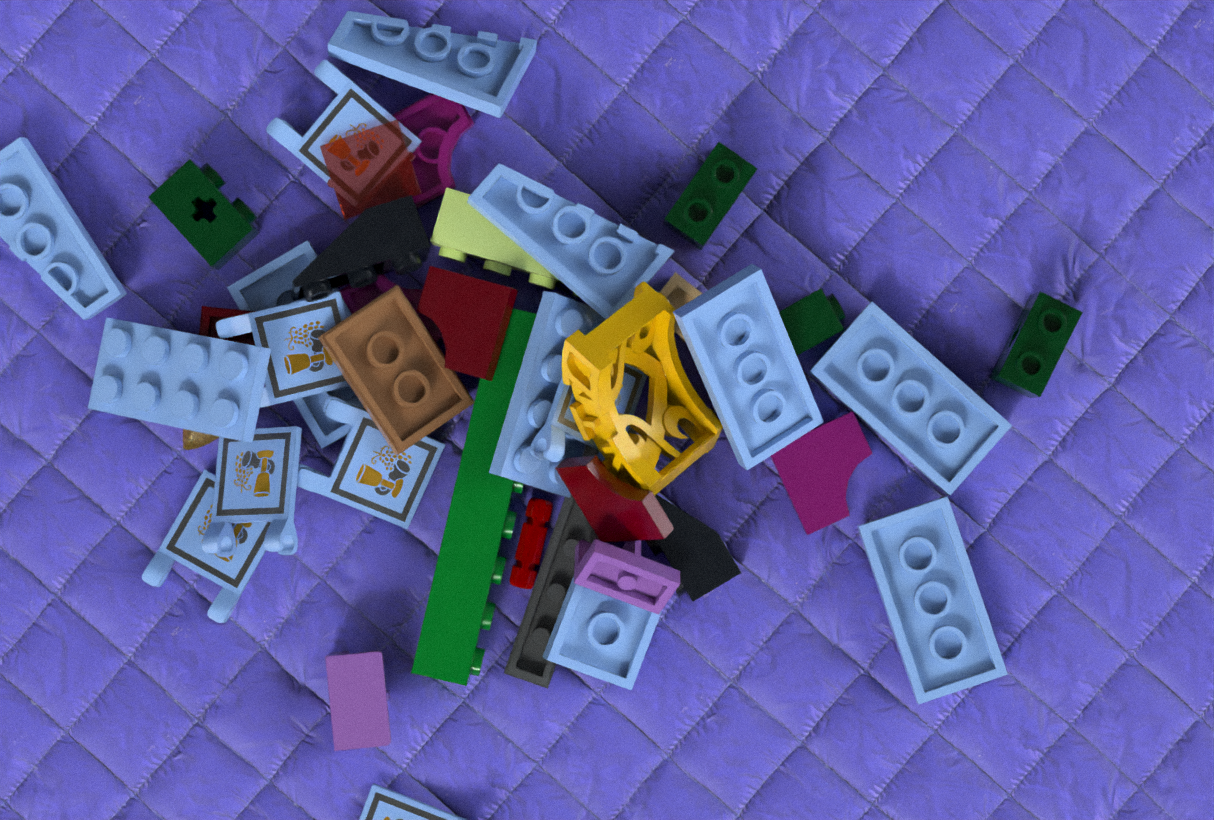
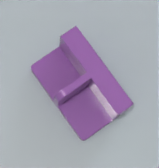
[574,539,680,615]
[325,651,391,751]

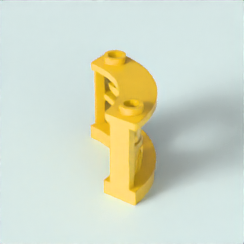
[561,281,723,495]

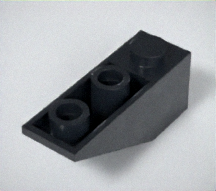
[291,195,430,302]
[645,494,741,601]

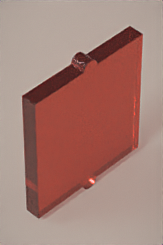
[320,120,423,220]

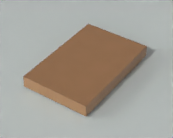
[318,285,474,455]

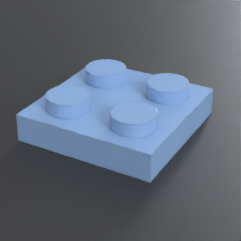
[542,576,662,690]

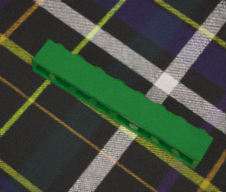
[411,308,537,686]

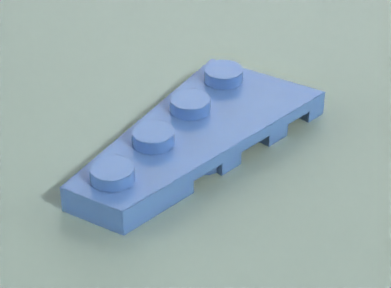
[328,11,537,118]
[0,137,127,320]
[467,163,674,319]

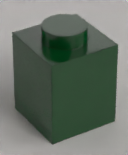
[779,289,846,355]

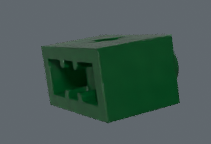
[663,142,758,250]
[148,159,260,270]
[989,291,1083,398]

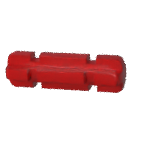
[509,497,553,589]

